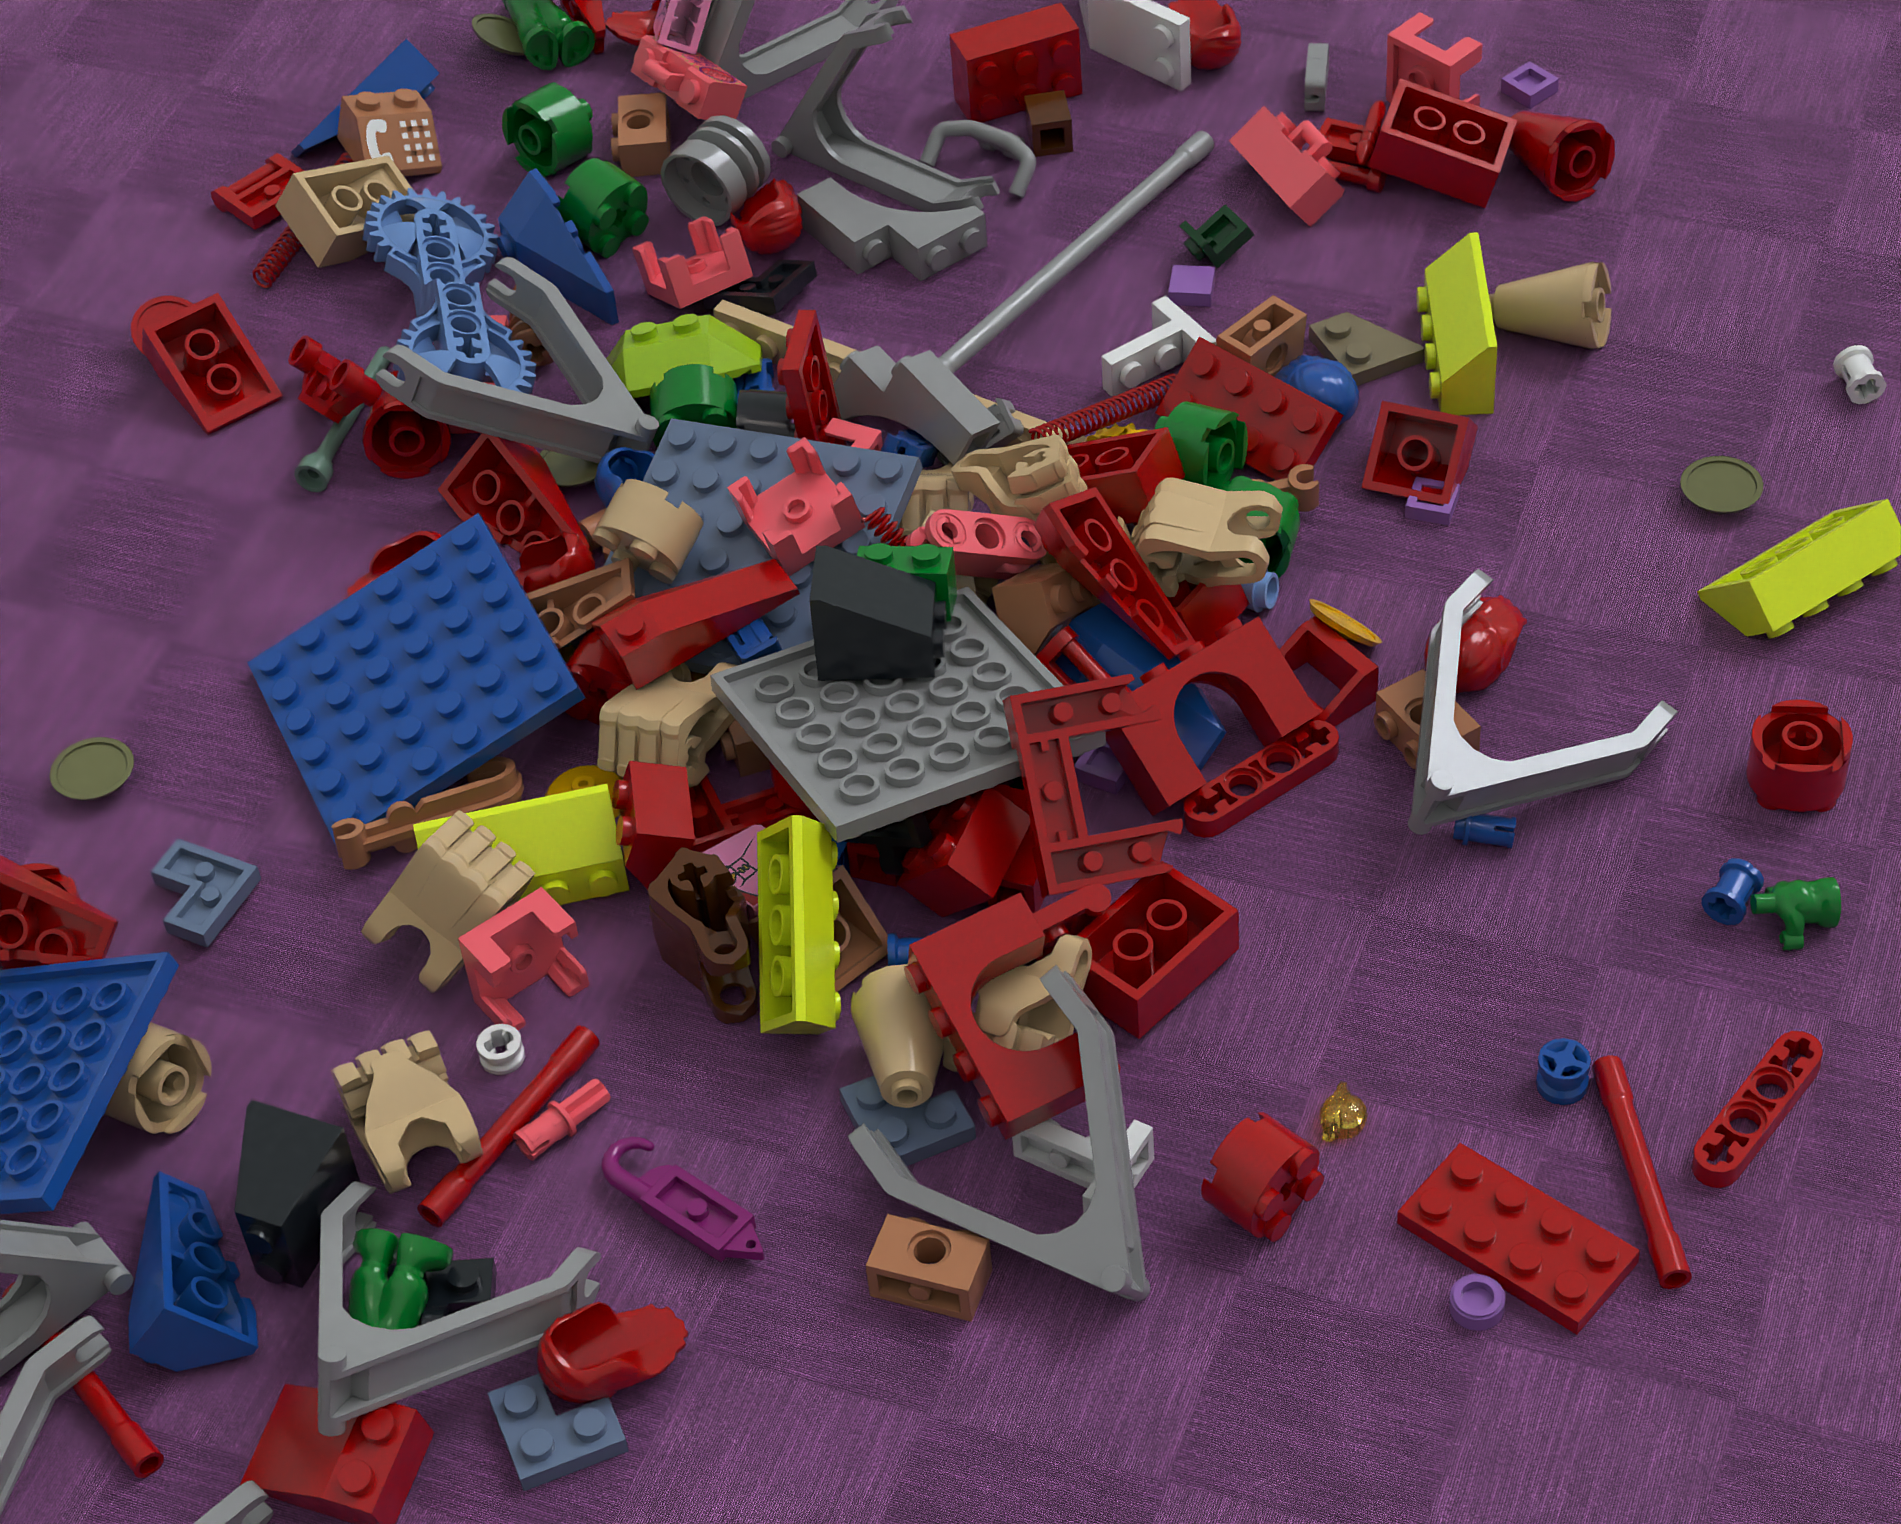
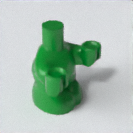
[1750,877,1841,951]

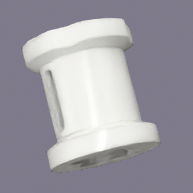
[1833,345,1887,404]

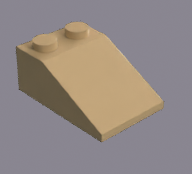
[275,155,415,268]

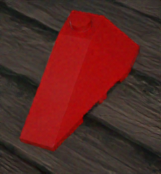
[438,433,590,553]
[1034,487,1196,660]
[591,558,800,690]
[0,855,119,964]

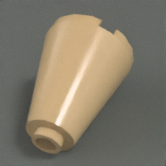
[1489,261,1611,349]
[851,964,944,1108]

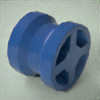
[1536,1038,1591,1105]

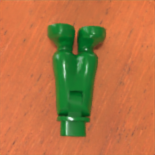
[502,0,595,70]
[348,1228,454,1330]

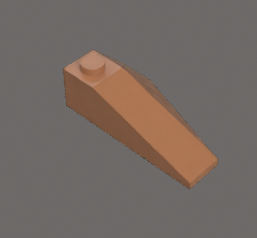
[527,557,635,650]

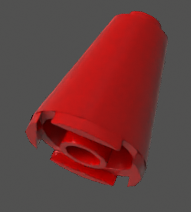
[1508,111,1615,202]
[362,371,451,479]

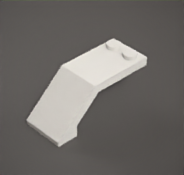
[1078,0,1191,91]

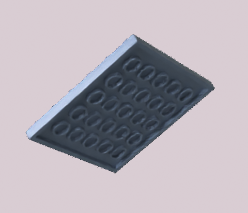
[571,418,923,675]

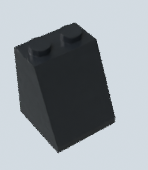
[809,545,947,681]
[234,1100,360,1288]

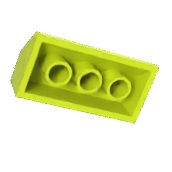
[1416,232,1497,415]
[1697,499,1901,639]
[413,783,629,906]
[757,815,841,1035]

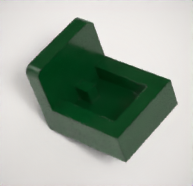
[1179,204,1254,269]

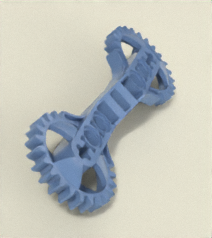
[363,188,536,394]

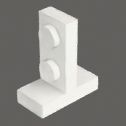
[1101,296,1217,397]
[1012,1118,1154,1213]

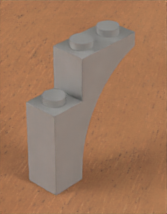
[797,177,987,281]
[833,345,1000,465]

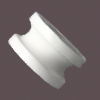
[476,1024,525,1075]

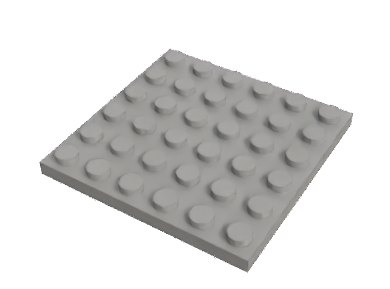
[710,586,1106,843]

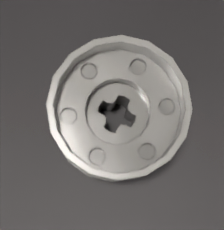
[661,115,771,226]

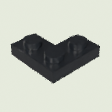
[703,259,817,316]

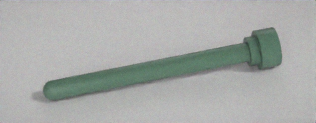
[294,346,391,492]

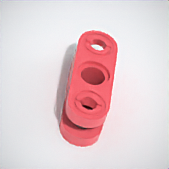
[906,509,1047,580]

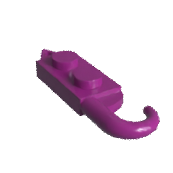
[601,1137,764,1263]

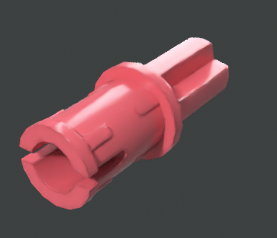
[513,1079,611,1161]

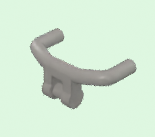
[919,120,1036,198]

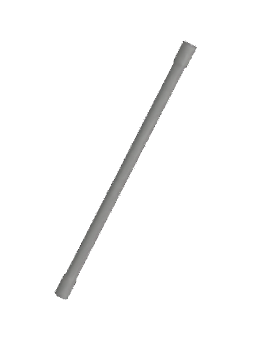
[938,131,1214,374]

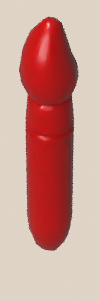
[1355,100,1386,165]

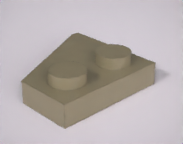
[1309,312,1424,386]

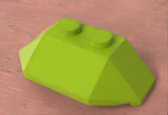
[606,314,763,398]

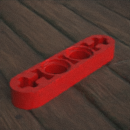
[1184,720,1339,838]
[1692,1031,1823,1188]

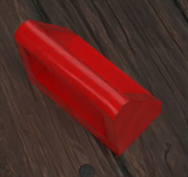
[1279,616,1379,727]

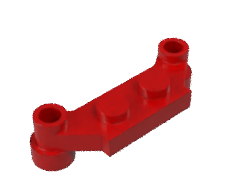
[288,335,383,424]

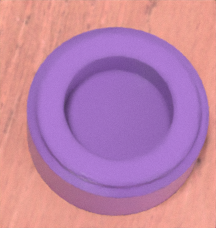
[1449,1274,1505,1331]

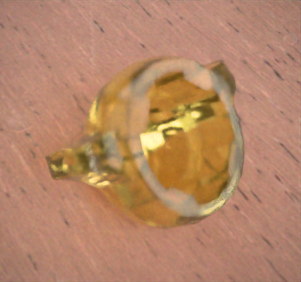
[1319,1081,1368,1142]

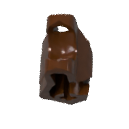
[648,847,758,1024]

